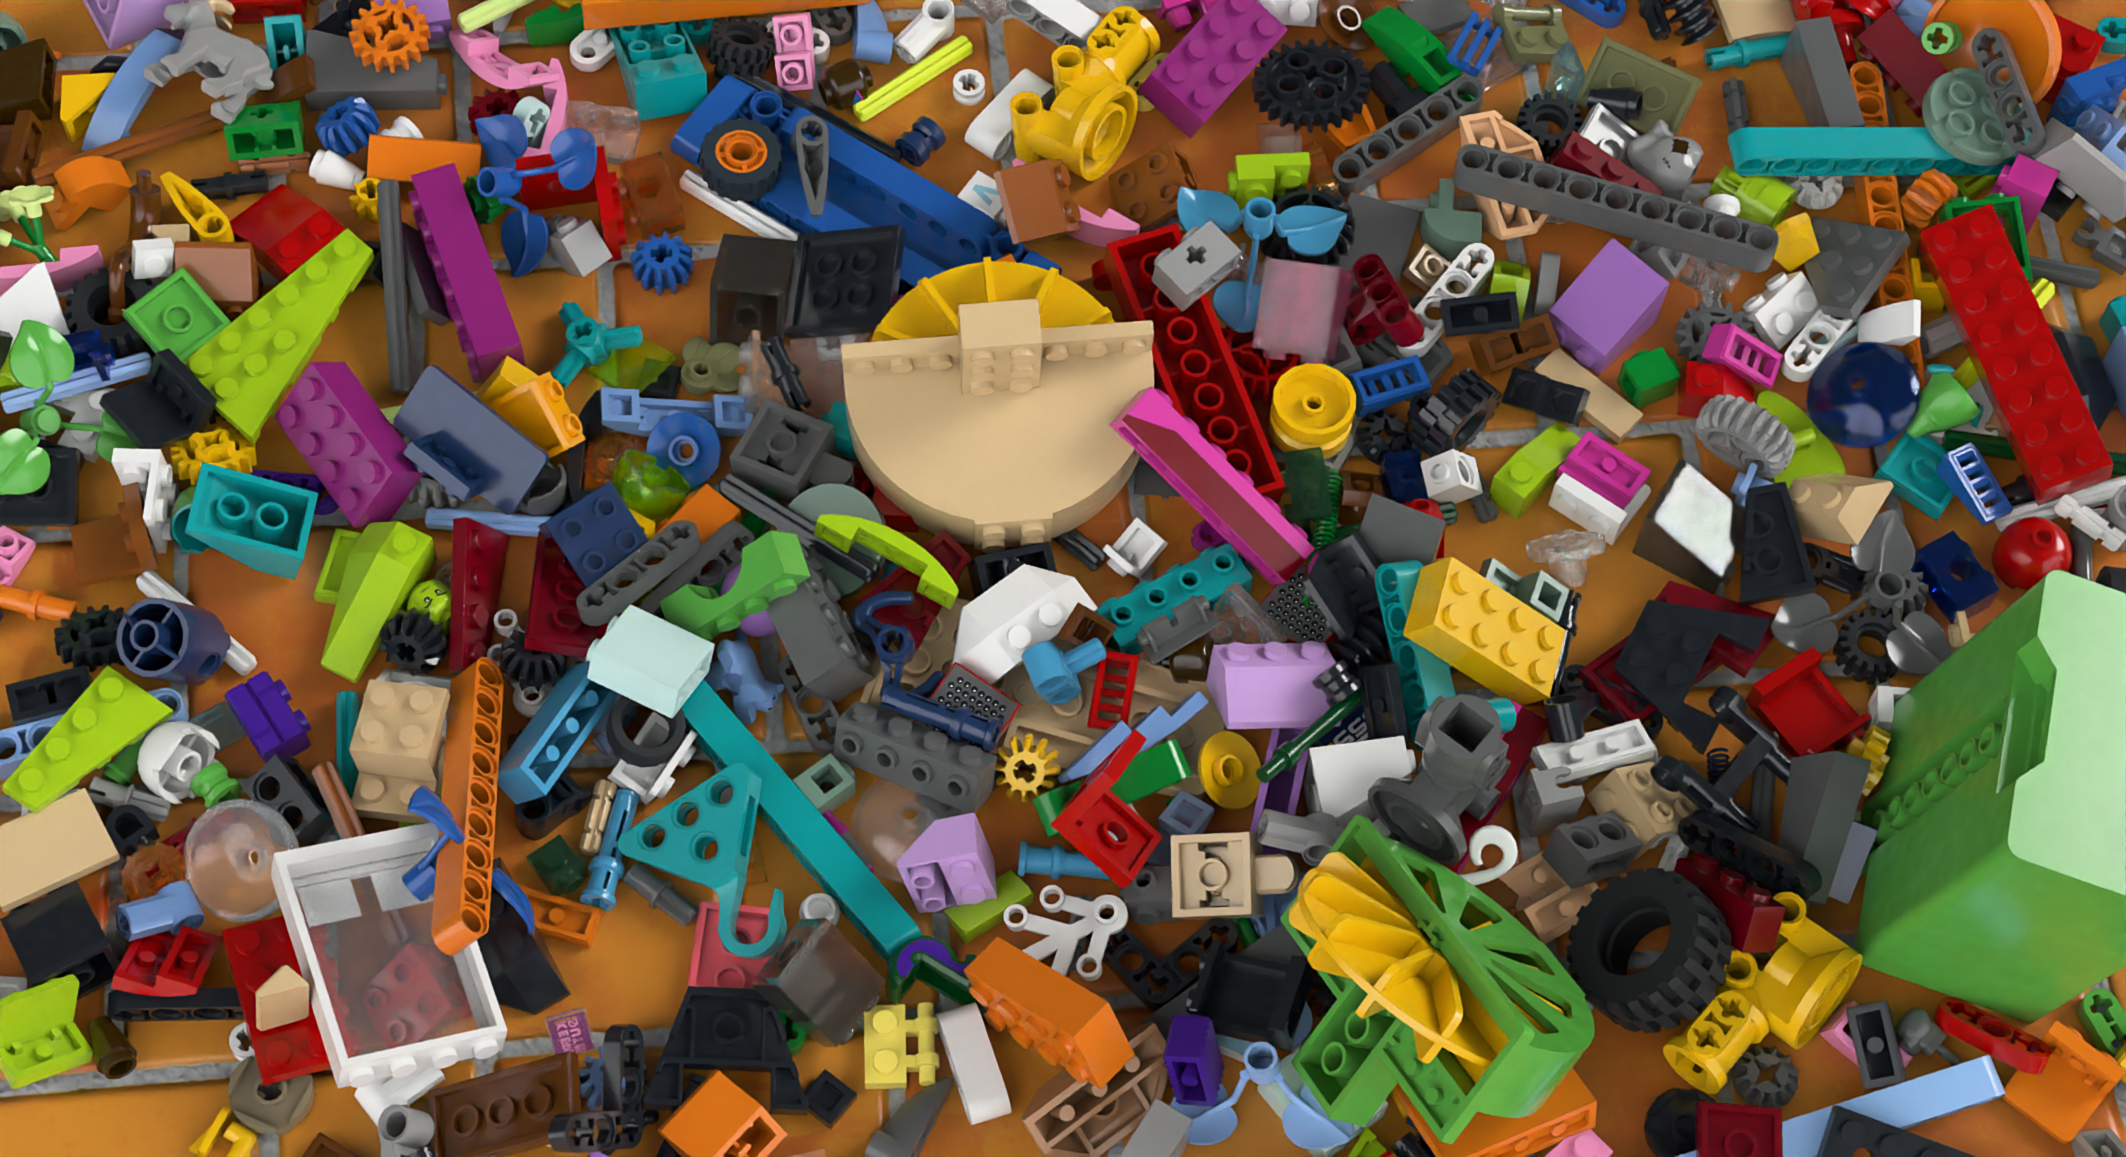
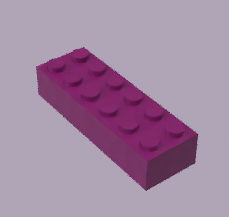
[408,163,526,385]

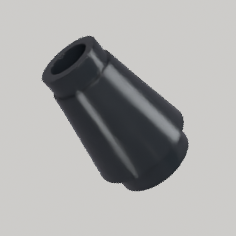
[1587,87,1643,123]

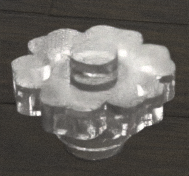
[1526,529,1606,588]

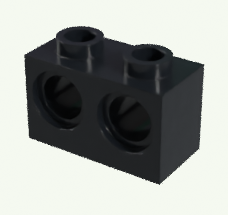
[5,665,93,726]
[242,754,334,848]

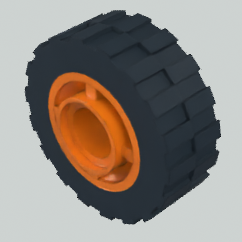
[700,118,782,202]

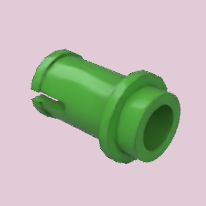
[102,740,143,787]

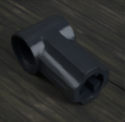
[1368,60,1431,122]
[1544,686,1596,743]

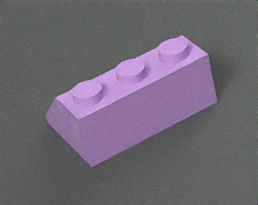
[1206,641,1342,729]

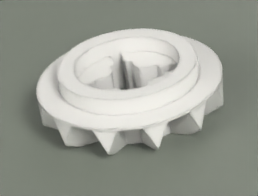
[1785,176,1844,210]

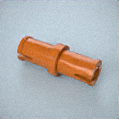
[0,584,79,622]

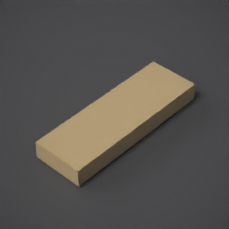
[1533,348,1644,444]

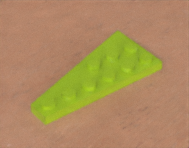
[183,228,375,445]

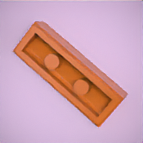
[367,134,481,185]

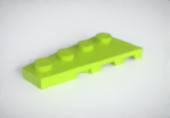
[2,665,173,814]

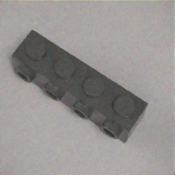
[833,700,997,813]

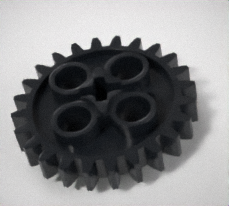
[1252,39,1370,133]

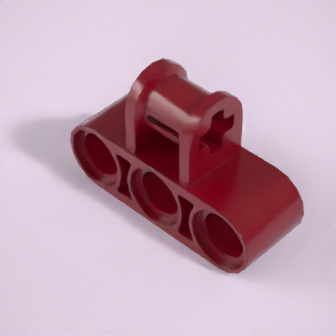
[1335,253,1424,347]

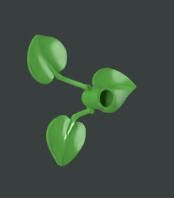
[0,320,140,495]

